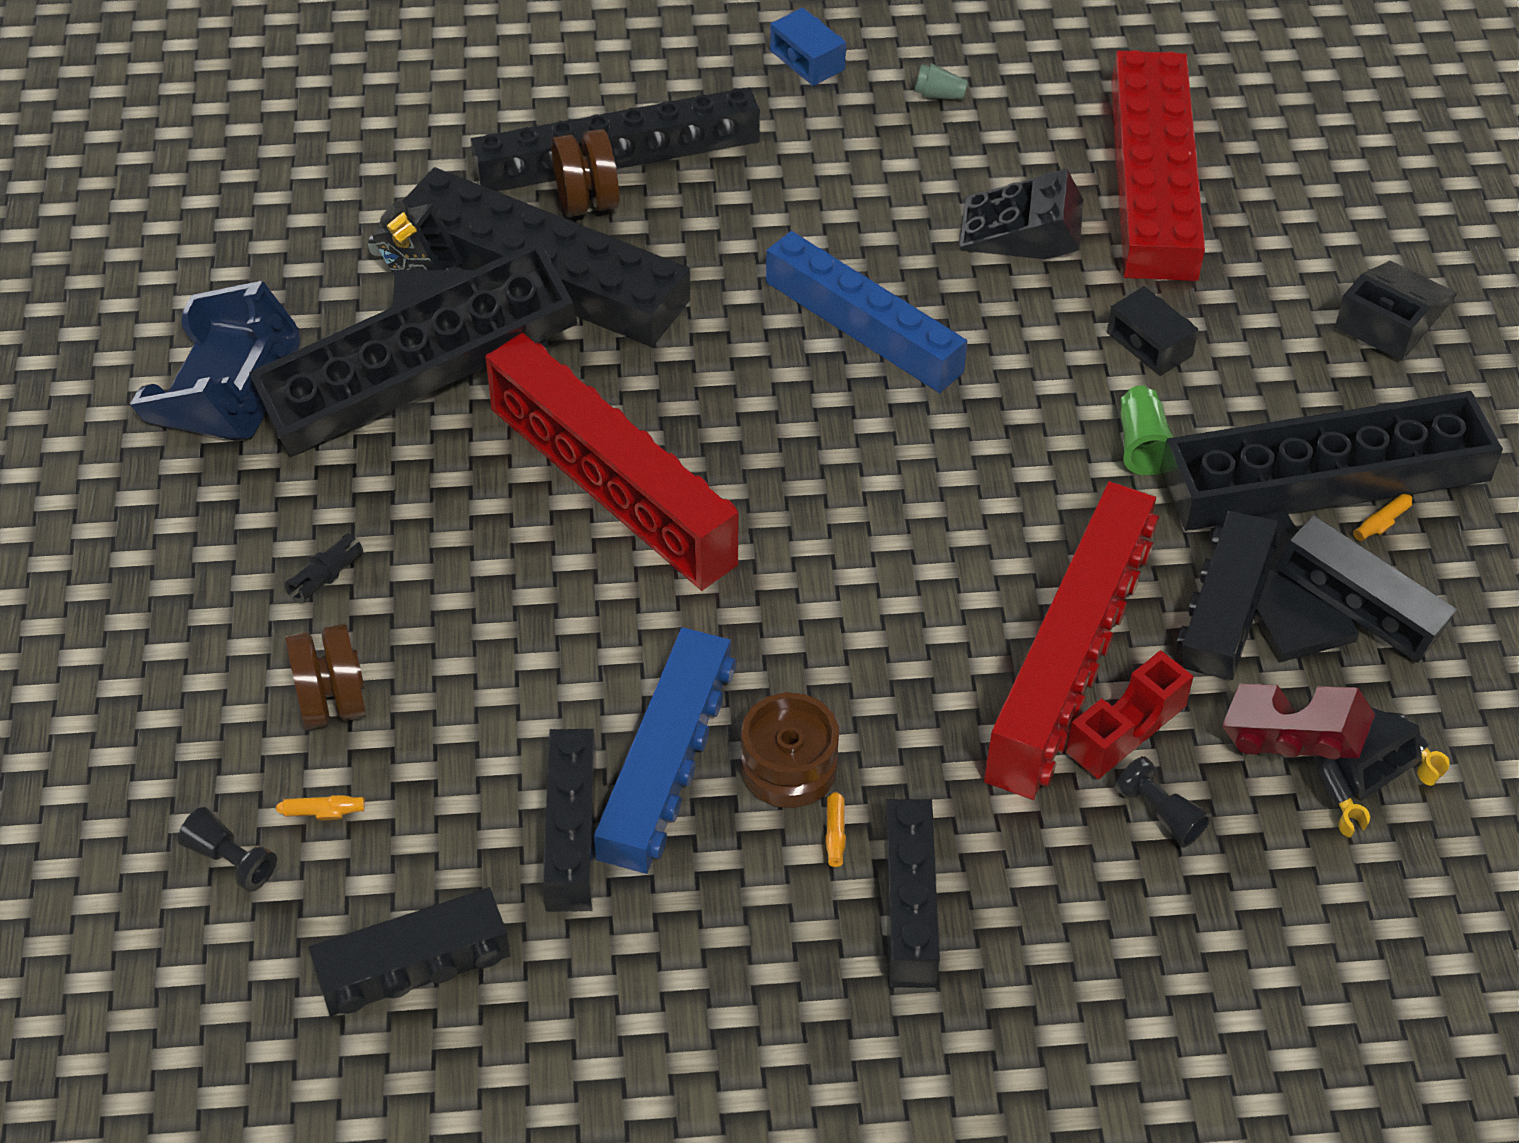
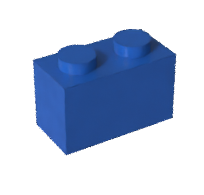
[770,7,847,86]

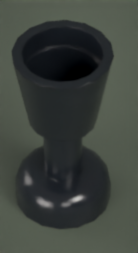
[1115,756,1212,848]
[177,807,277,892]

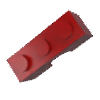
[1066,650,1194,780]

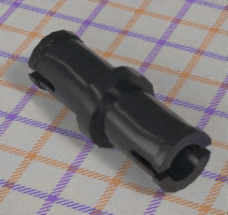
[285,534,364,603]

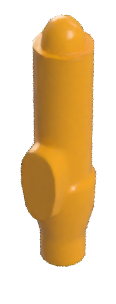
[1353,494,1413,542]
[825,792,846,867]
[276,795,365,821]

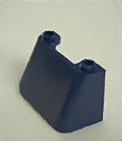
[130,280,300,441]

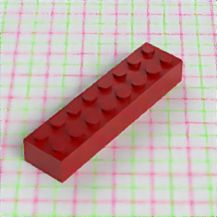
[1111,50,1205,281]
[485,333,739,591]
[984,481,1159,800]

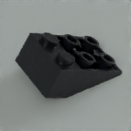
[959,169,1084,259]
[1335,260,1457,361]

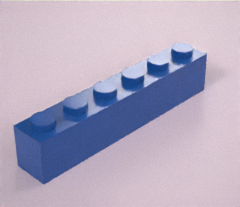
[766,231,968,393]
[594,627,736,874]

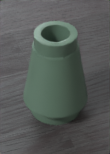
[914,63,968,100]

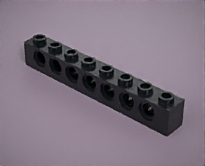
[470,87,760,192]

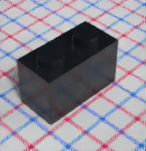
[1107,286,1199,376]

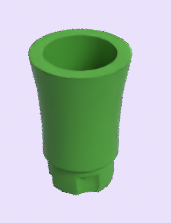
[1120,385,1173,475]

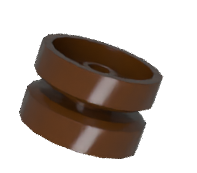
[551,129,619,217]
[285,623,366,730]
[741,692,839,808]

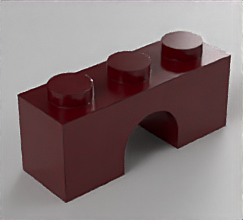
[1222,684,1375,759]

